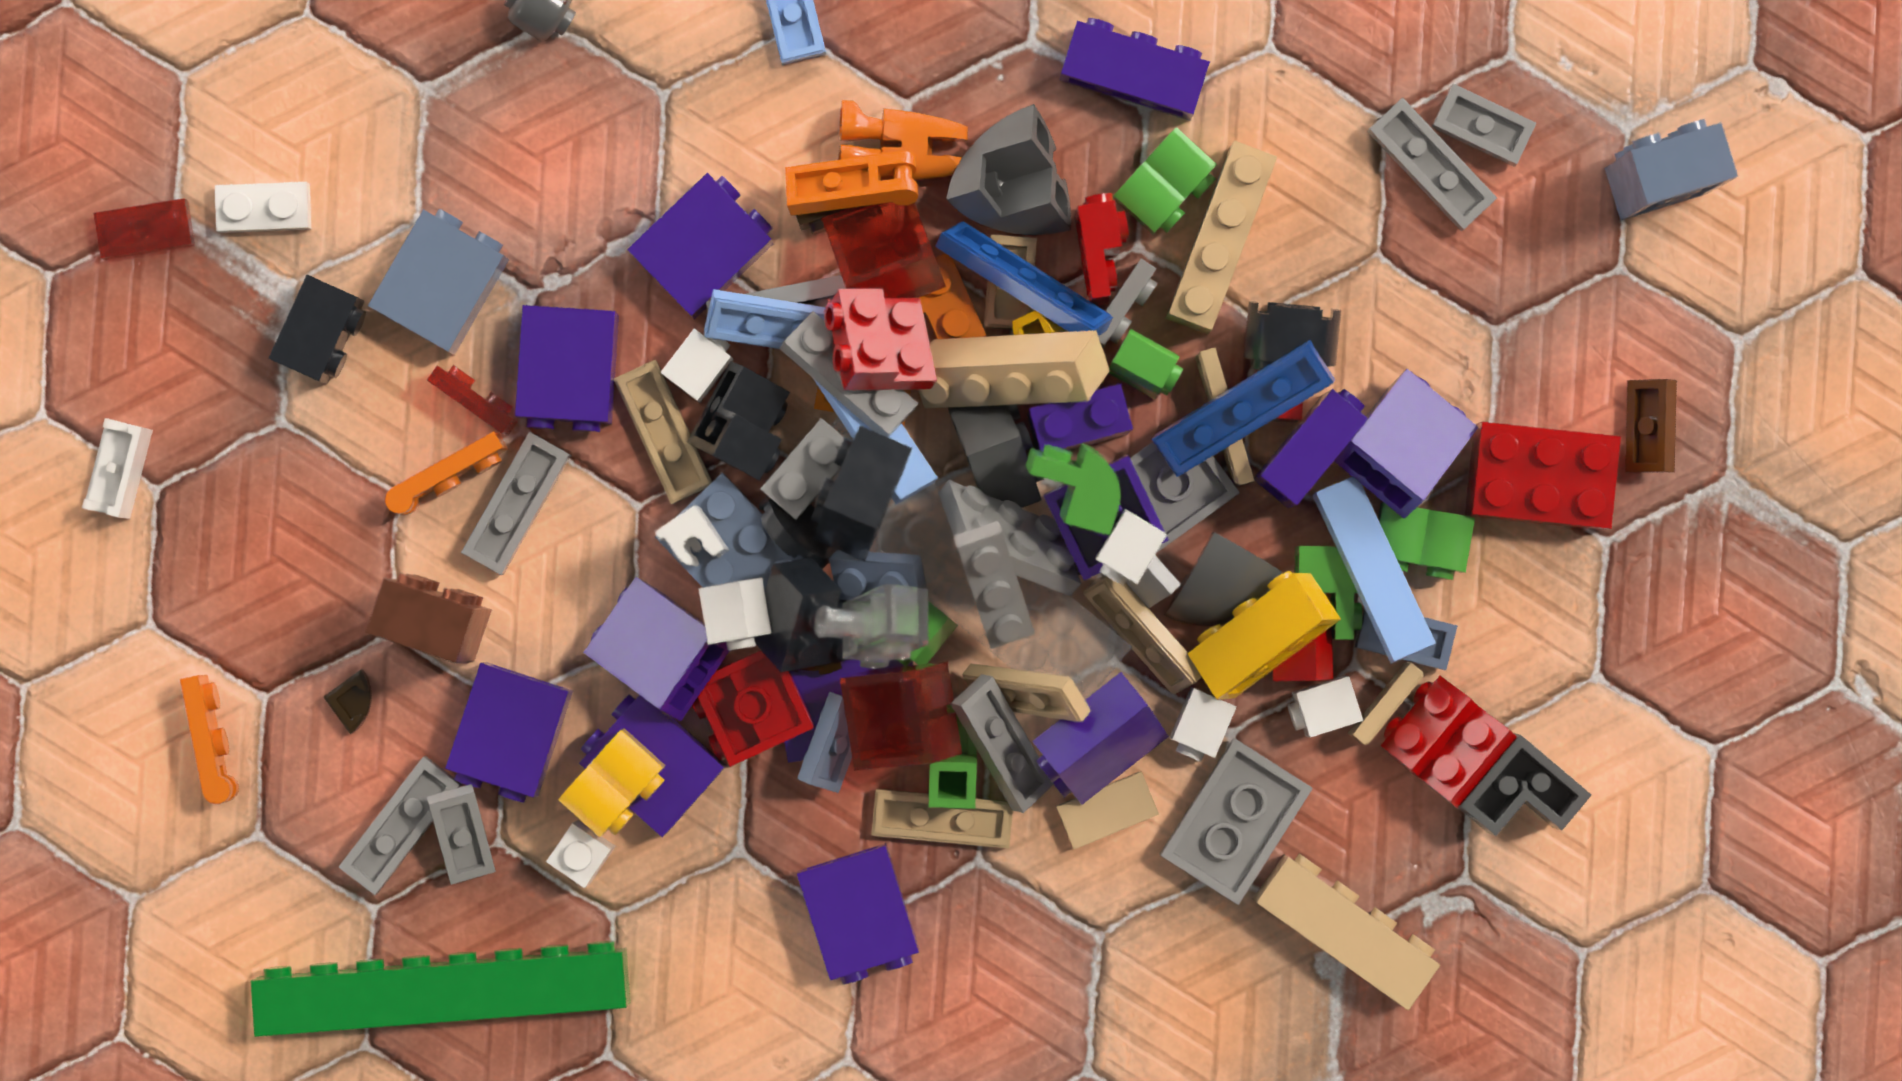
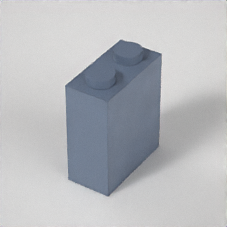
[368,208,509,355]

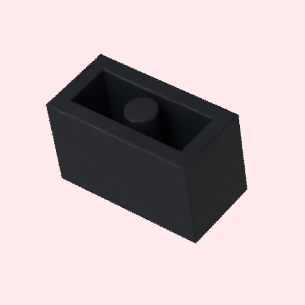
[268,274,366,384]

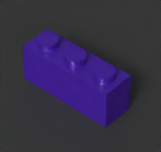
[1059,18,1210,121]

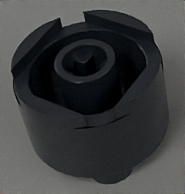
[1243,301,1342,370]

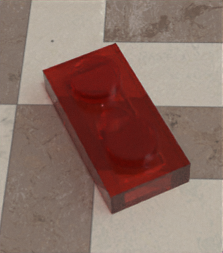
[94,198,195,260]
[427,365,518,436]

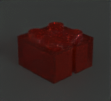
[822,202,946,298]
[840,661,962,771]

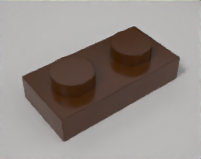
[1625,379,1677,473]

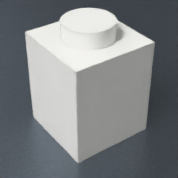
[660,328,734,403]
[1096,509,1167,586]
[699,578,772,651]
[1288,676,1363,738]
[1169,688,1236,762]
[546,820,616,888]

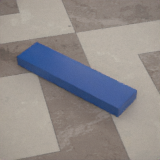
[935,221,1113,336]
[1152,340,1335,477]

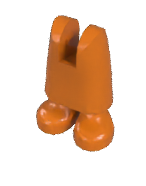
[838,100,968,181]

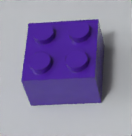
[1044,454,1169,581]

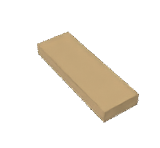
[1195,347,1254,487]
[614,360,712,505]
[1083,575,1202,695]
[962,663,1091,722]
[871,789,1013,848]

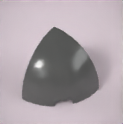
[947,104,1071,235]
[1164,532,1283,626]

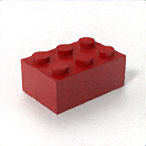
[1465,422,1621,530]

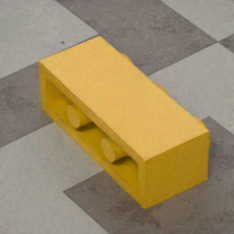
[1187,571,1341,700]

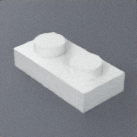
[215,182,312,233]

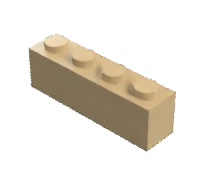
[1165,140,1277,334]
[918,331,1110,408]
[1253,853,1440,1011]

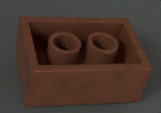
[365,573,492,663]

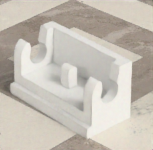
[82,418,153,519]
[655,505,730,566]

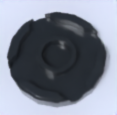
[759,495,837,569]

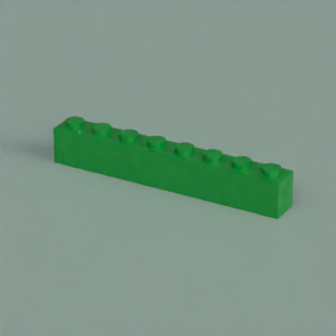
[250,941,631,1037]

